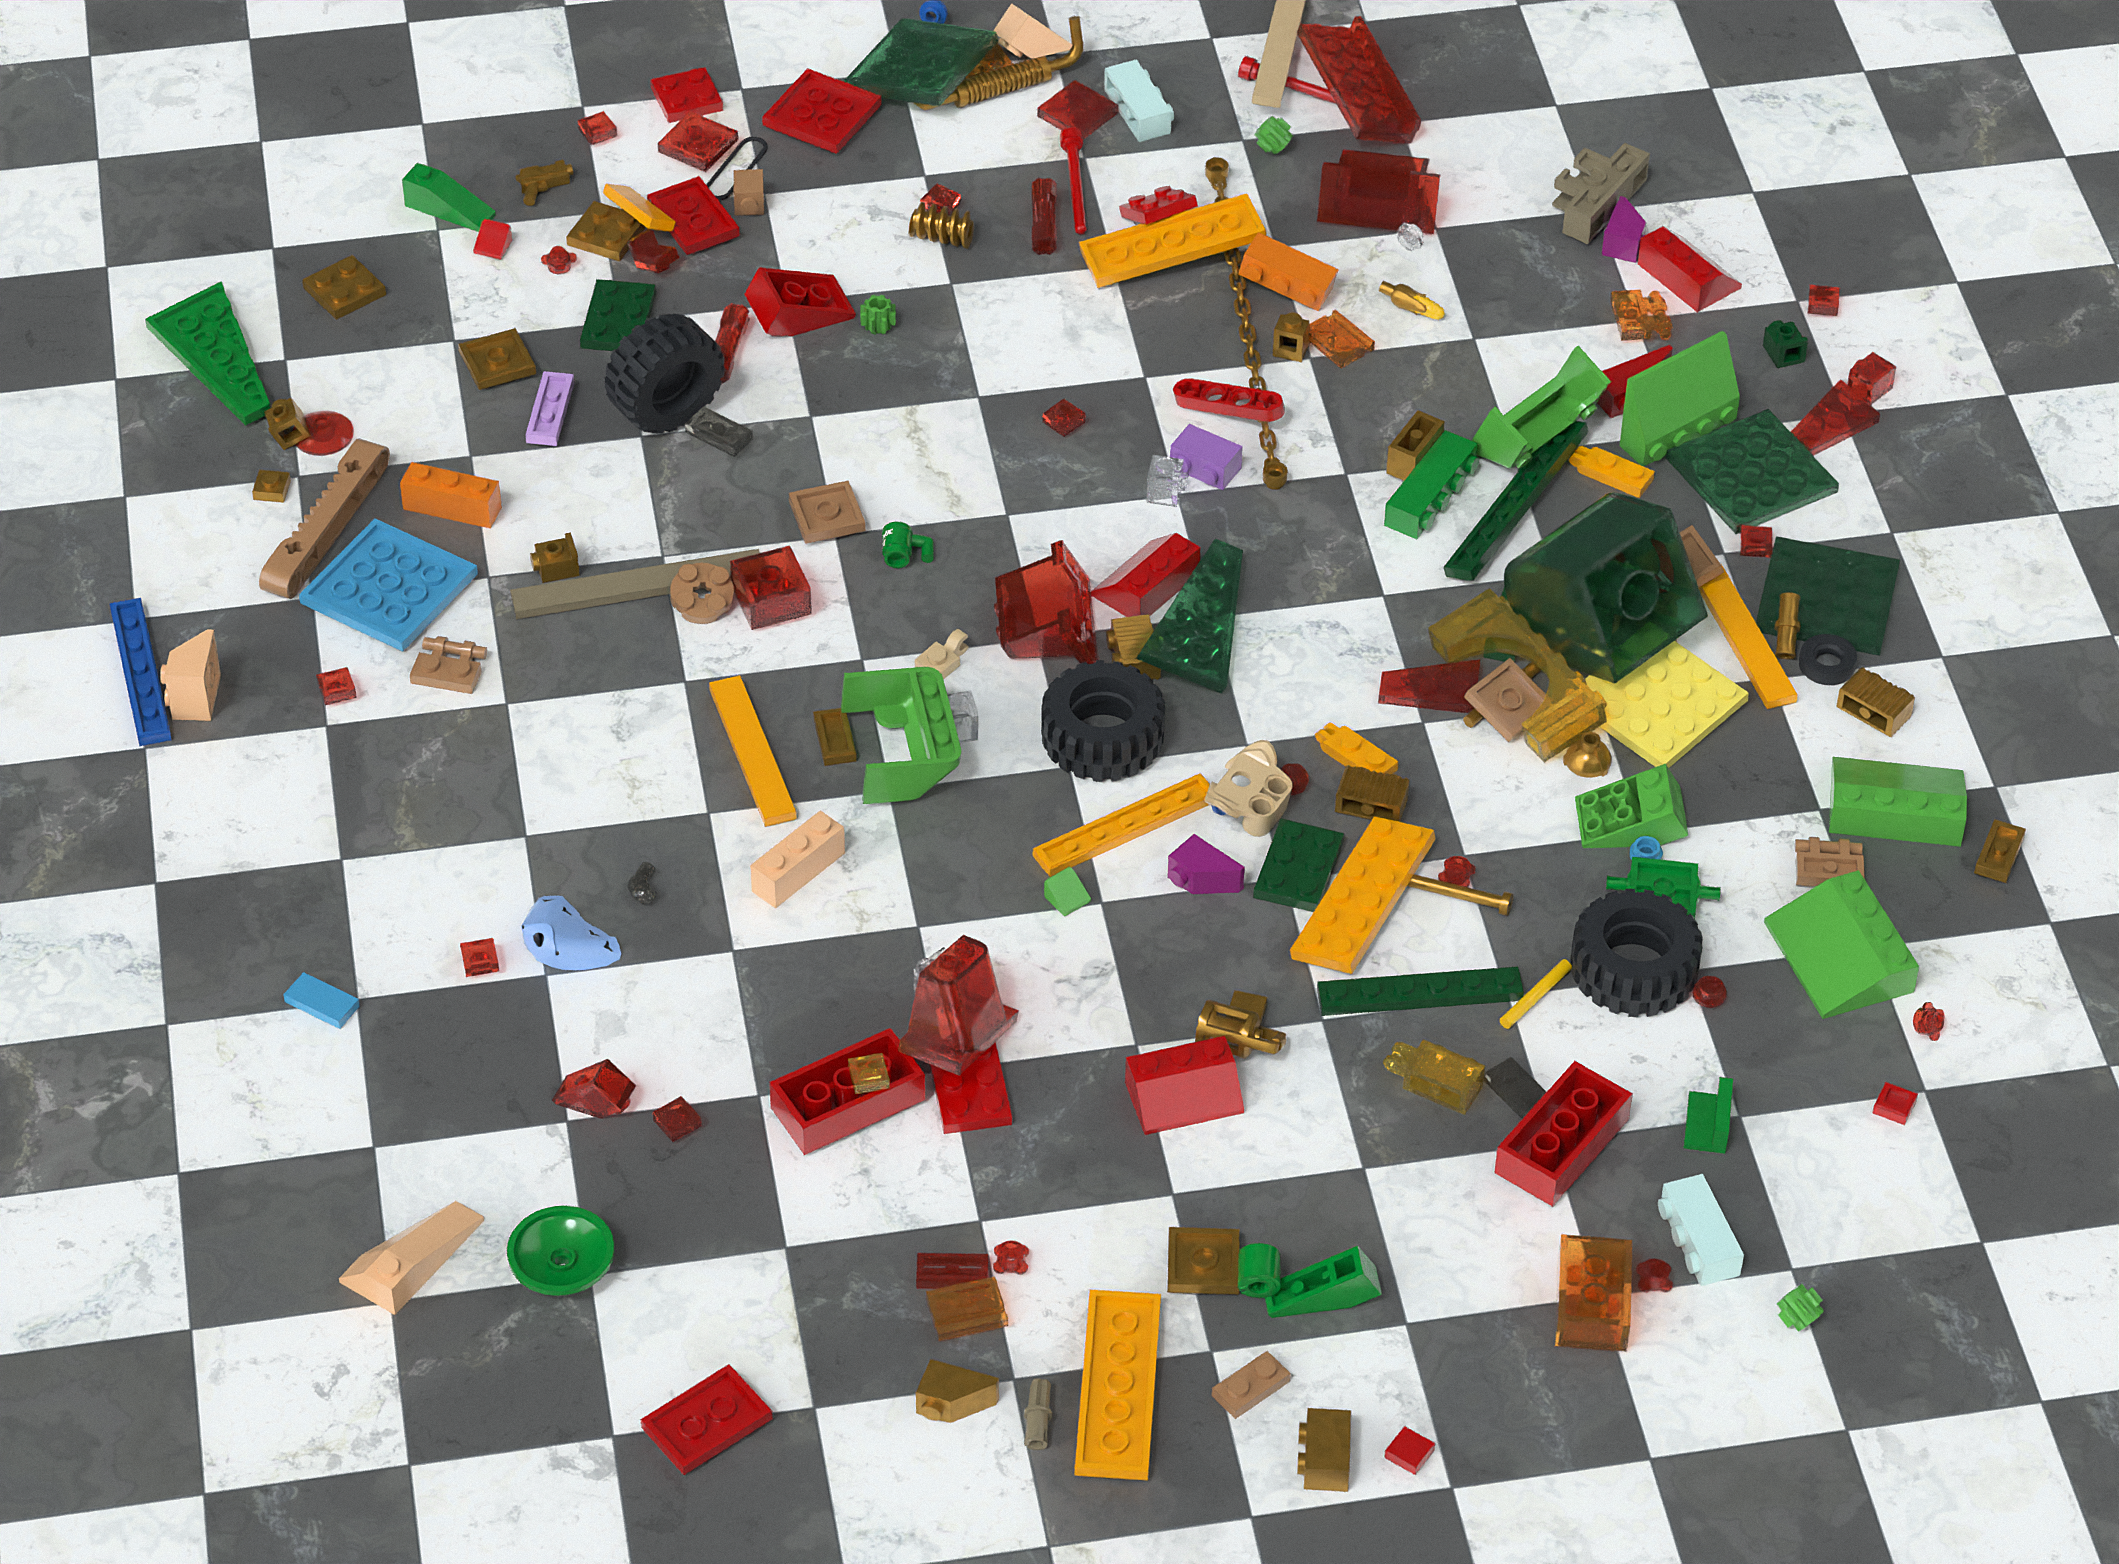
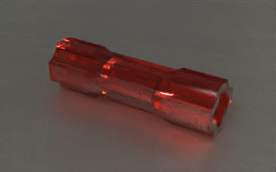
[1032,178,1057,255]
[715,303,750,384]

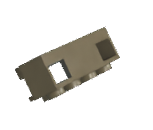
[1552,143,1650,244]

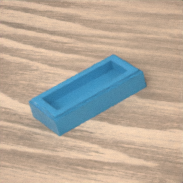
[283,972,360,1029]

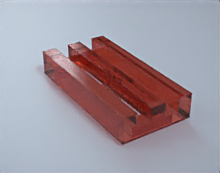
[916,1253,988,1290]

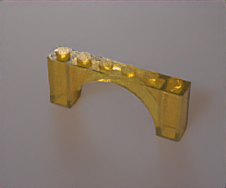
[1428,588,1607,763]

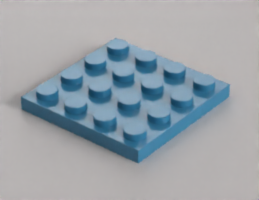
[299,519,478,652]

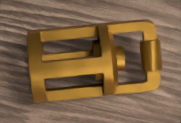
[1195,999,1286,1059]

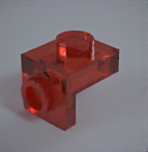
[628,229,680,273]

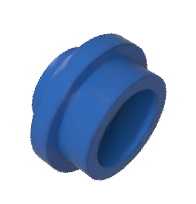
[919,0,947,27]

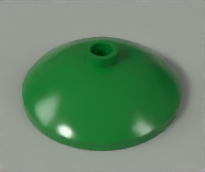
[507,1205,614,1296]

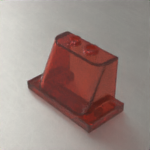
[1317,149,1441,234]
[994,540,1098,664]
[898,935,1019,1075]

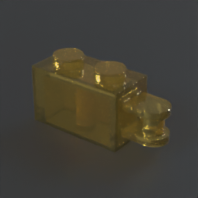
[1383,1039,1485,1115]

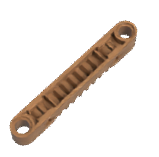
[259,438,390,599]

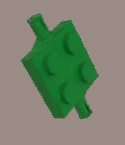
[1606,857,1721,919]

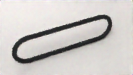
[706,137,768,200]

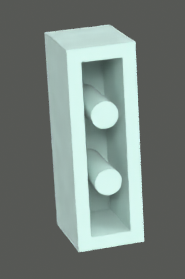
[1104,60,1174,142]
[1658,1174,1744,1286]

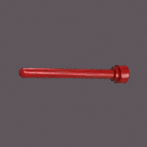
[1238,56,1369,113]
[1059,127,1086,235]

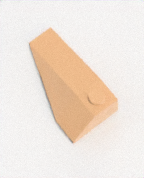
[339,1201,484,1315]

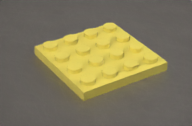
[1566,624,1749,768]

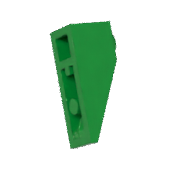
[402,162,496,232]
[1265,1246,1382,1318]

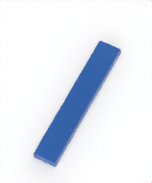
[109,598,172,746]

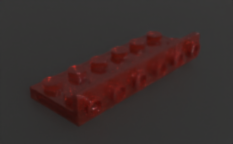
[1296,16,1421,144]

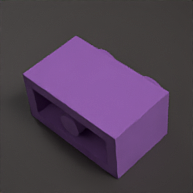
[1170,424,1243,490]

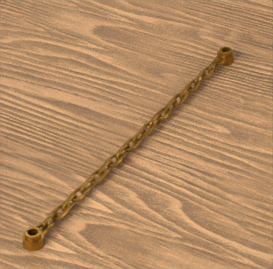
[1205,157,1288,490]

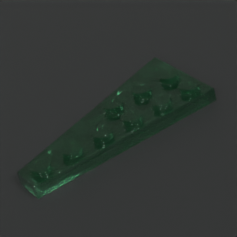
[1135,538,1243,694]

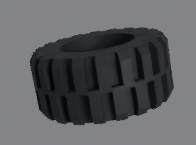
[604,314,725,434]
[1041,660,1165,782]
[1570,889,1703,1017]

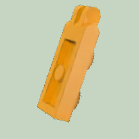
[1569,446,1655,498]
[1315,722,1398,774]

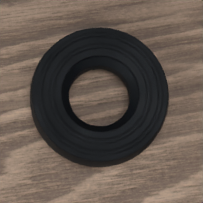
[1799,634,1857,685]

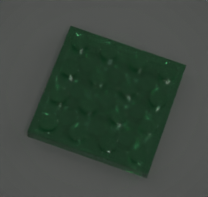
[843,18,999,106]
[1666,409,1839,535]
[1755,536,1900,656]

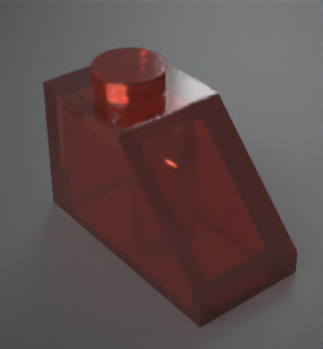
[552,1059,636,1119]

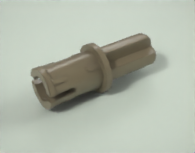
[1024,1378,1053,1450]

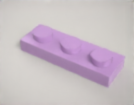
[526,371,574,446]

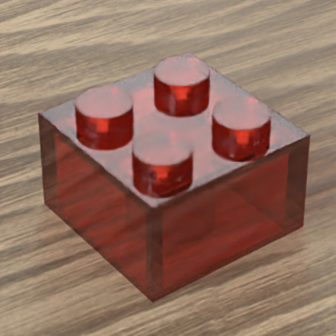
[730,545,812,630]

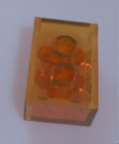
[1555,1234,1632,1352]

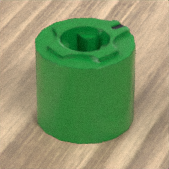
[1238,1243,1281,1298]

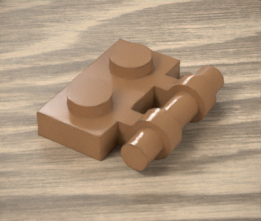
[410,636,487,694]
[1795,837,1865,886]

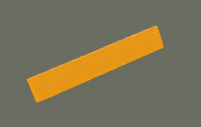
[1697,564,1798,709]
[709,675,796,827]
[1033,773,1210,877]

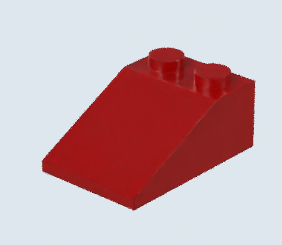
[744,267,856,336]

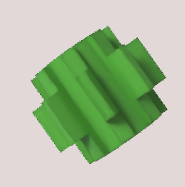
[1254,116,1293,154]
[860,295,896,335]
[1776,1284,1824,1332]

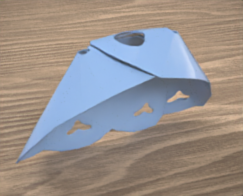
[521,896,621,970]

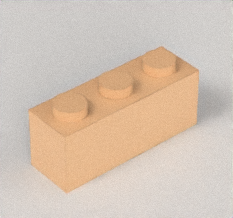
[750,810,845,908]

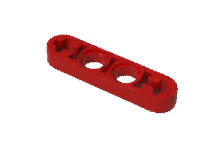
[1173,378,1285,422]

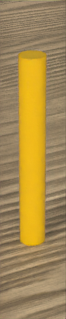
[1499,959,1572,1029]

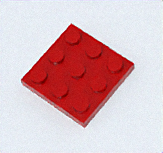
[762,68,882,154]

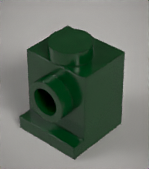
[1763,320,1808,369]

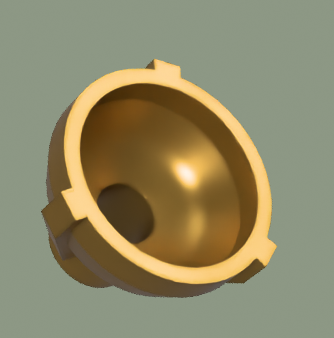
[1563,732,1611,778]

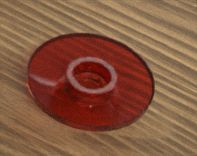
[292,411,354,456]

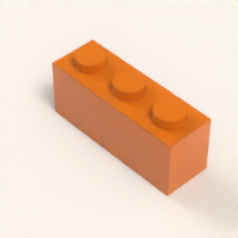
[1238,232,1339,311]
[400,462,502,529]

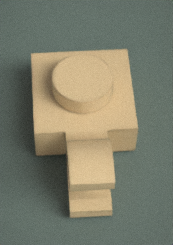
[915,629,968,679]

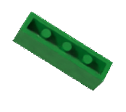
[1384,430,1479,540]

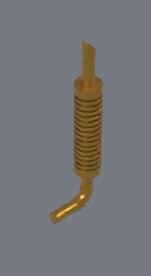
[912,16,1084,110]

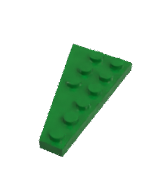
[145,281,271,426]

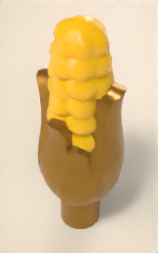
[1379,281,1445,320]

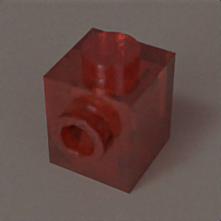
[1846,352,1897,406]

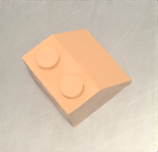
[993,3,1073,59]
[161,629,221,721]

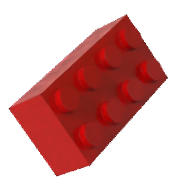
[769,1028,925,1155]
[1494,1061,1633,1207]

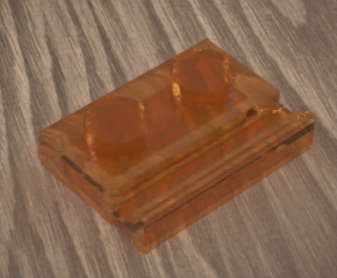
[1309,309,1375,369]
[926,1276,1008,1341]

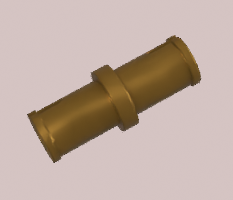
[1775,593,1801,659]

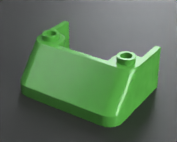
[1472,345,1611,469]
[841,667,961,804]

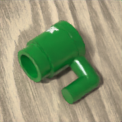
[882,521,934,568]

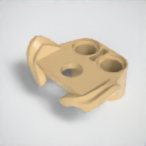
[1205,740,1292,837]

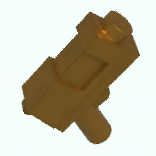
[516,160,573,206]

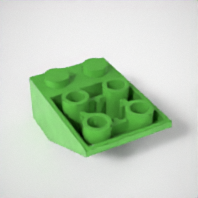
[1575,764,1689,848]

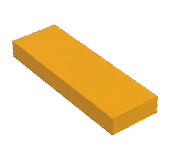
[603,183,675,232]

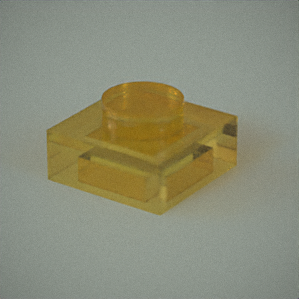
[848,1053,890,1094]

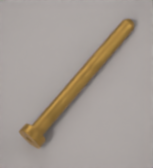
[1407,874,1513,916]

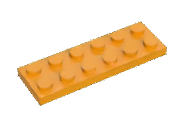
[1079,193,1266,288]
[1290,816,1436,974]
[1075,1289,1161,1480]

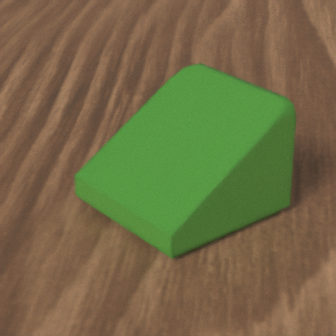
[1044,867,1091,917]

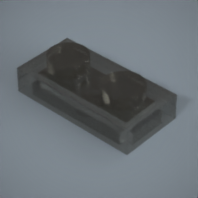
[685,406,753,457]
[1484,1057,1546,1119]

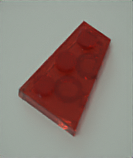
[1789,379,1880,458]
[1378,659,1481,713]

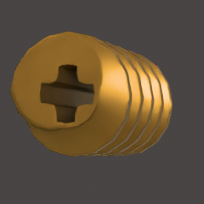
[908,201,974,249]

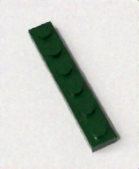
[1317,966,1524,1016]

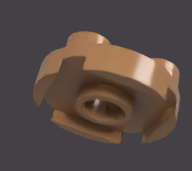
[670,563,734,624]

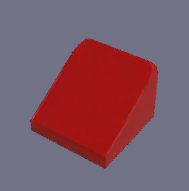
[473,219,512,260]

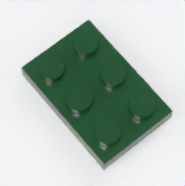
[580,279,656,351]
[1253,818,1344,912]

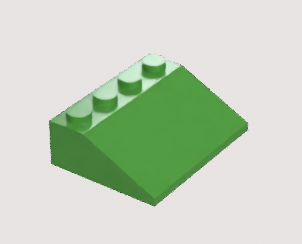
[1619,331,1740,467]
[1829,756,1967,847]
[1764,870,1919,1019]

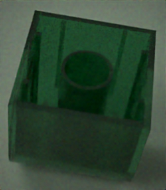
[1504,492,1708,684]

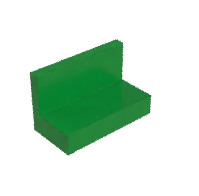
[1683,1077,1733,1154]

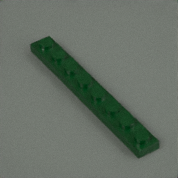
[1443,421,1589,581]

